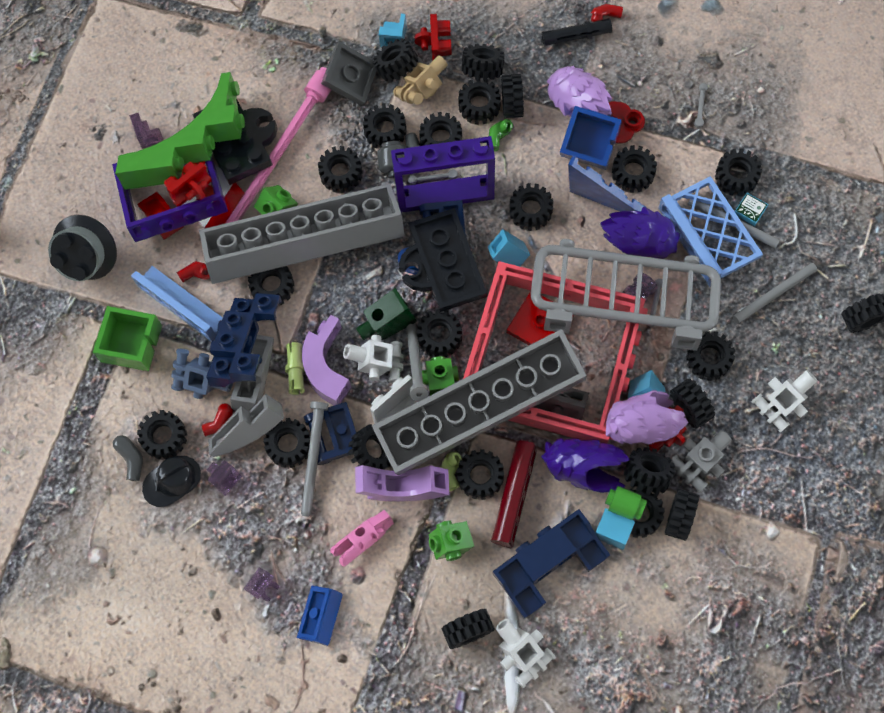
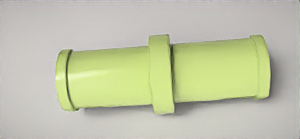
[285,342,305,395]

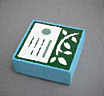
[735,193,768,227]

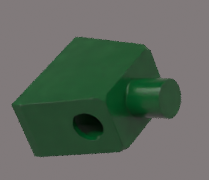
[356,288,417,340]

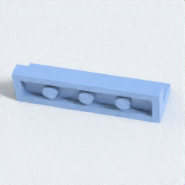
[131,266,223,342]

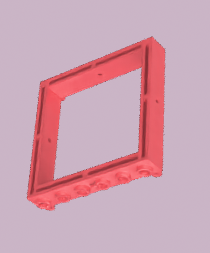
[463,261,648,444]

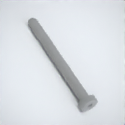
[406,324,429,402]
[301,401,329,517]

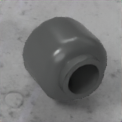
[377,141,407,178]

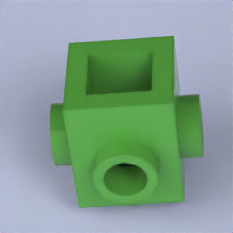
[254,185,298,215]
[422,356,459,396]
[429,521,474,561]

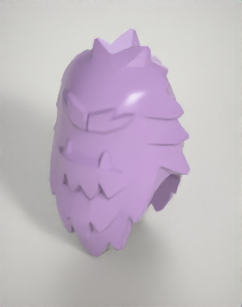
[547,66,612,117]
[605,390,688,445]

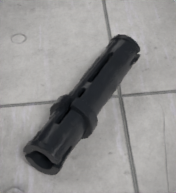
[541,18,612,47]

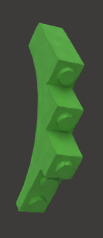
[115,72,245,190]

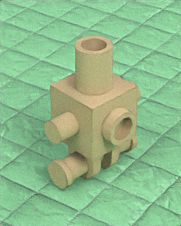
[393,56,448,105]

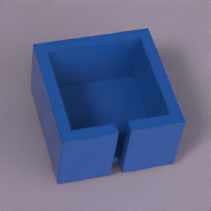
[560,106,622,170]

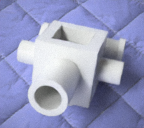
[343,335,404,383]
[751,370,818,433]
[496,619,556,688]

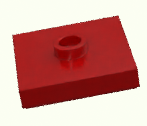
[506,291,574,345]

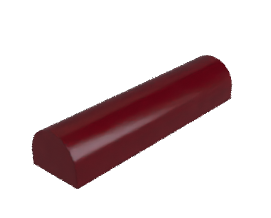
[491,440,537,549]

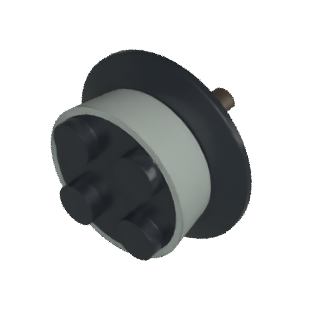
[48,214,117,281]

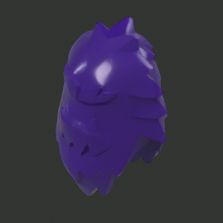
[600,207,680,259]
[541,438,629,493]

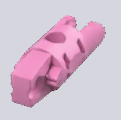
[330,510,394,567]

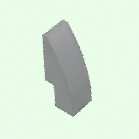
[230,335,274,412]
[208,394,284,457]

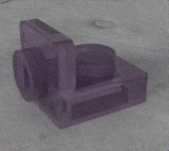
[129,113,164,149]

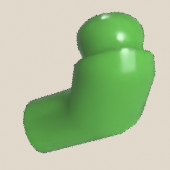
[489,119,513,152]

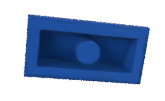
[297,585,343,646]

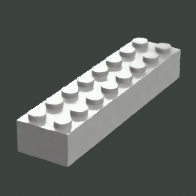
[199,183,405,284]
[372,329,587,476]

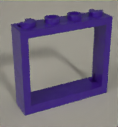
[391,136,495,213]
[112,154,228,242]

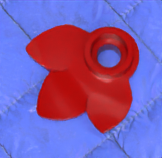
[609,101,645,143]

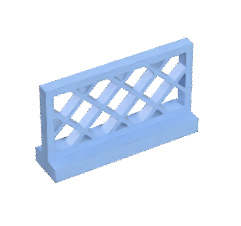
[658,176,763,287]

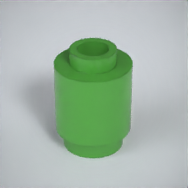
[605,486,647,520]

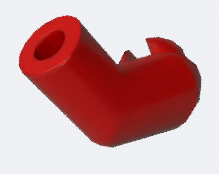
[591,4,623,22]
[176,261,210,282]
[201,403,234,437]

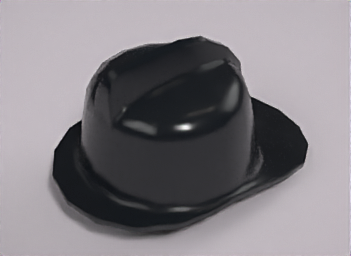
[142,456,201,507]

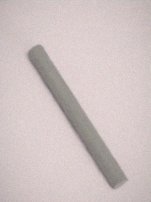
[688,199,780,249]
[733,263,817,324]

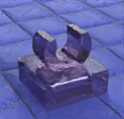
[207,460,242,496]
[243,567,279,601]

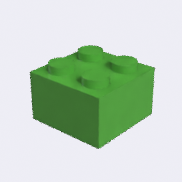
[93,306,162,371]

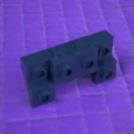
[206,293,282,387]
[492,509,610,619]

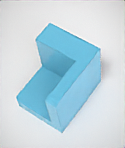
[379,13,407,47]
[488,229,530,266]
[628,370,665,398]
[595,508,635,550]

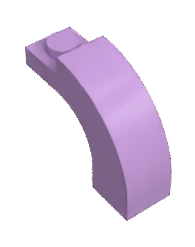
[302,315,351,406]
[355,465,449,502]

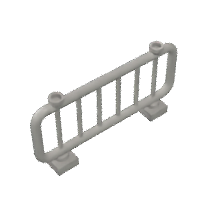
[531,239,721,351]

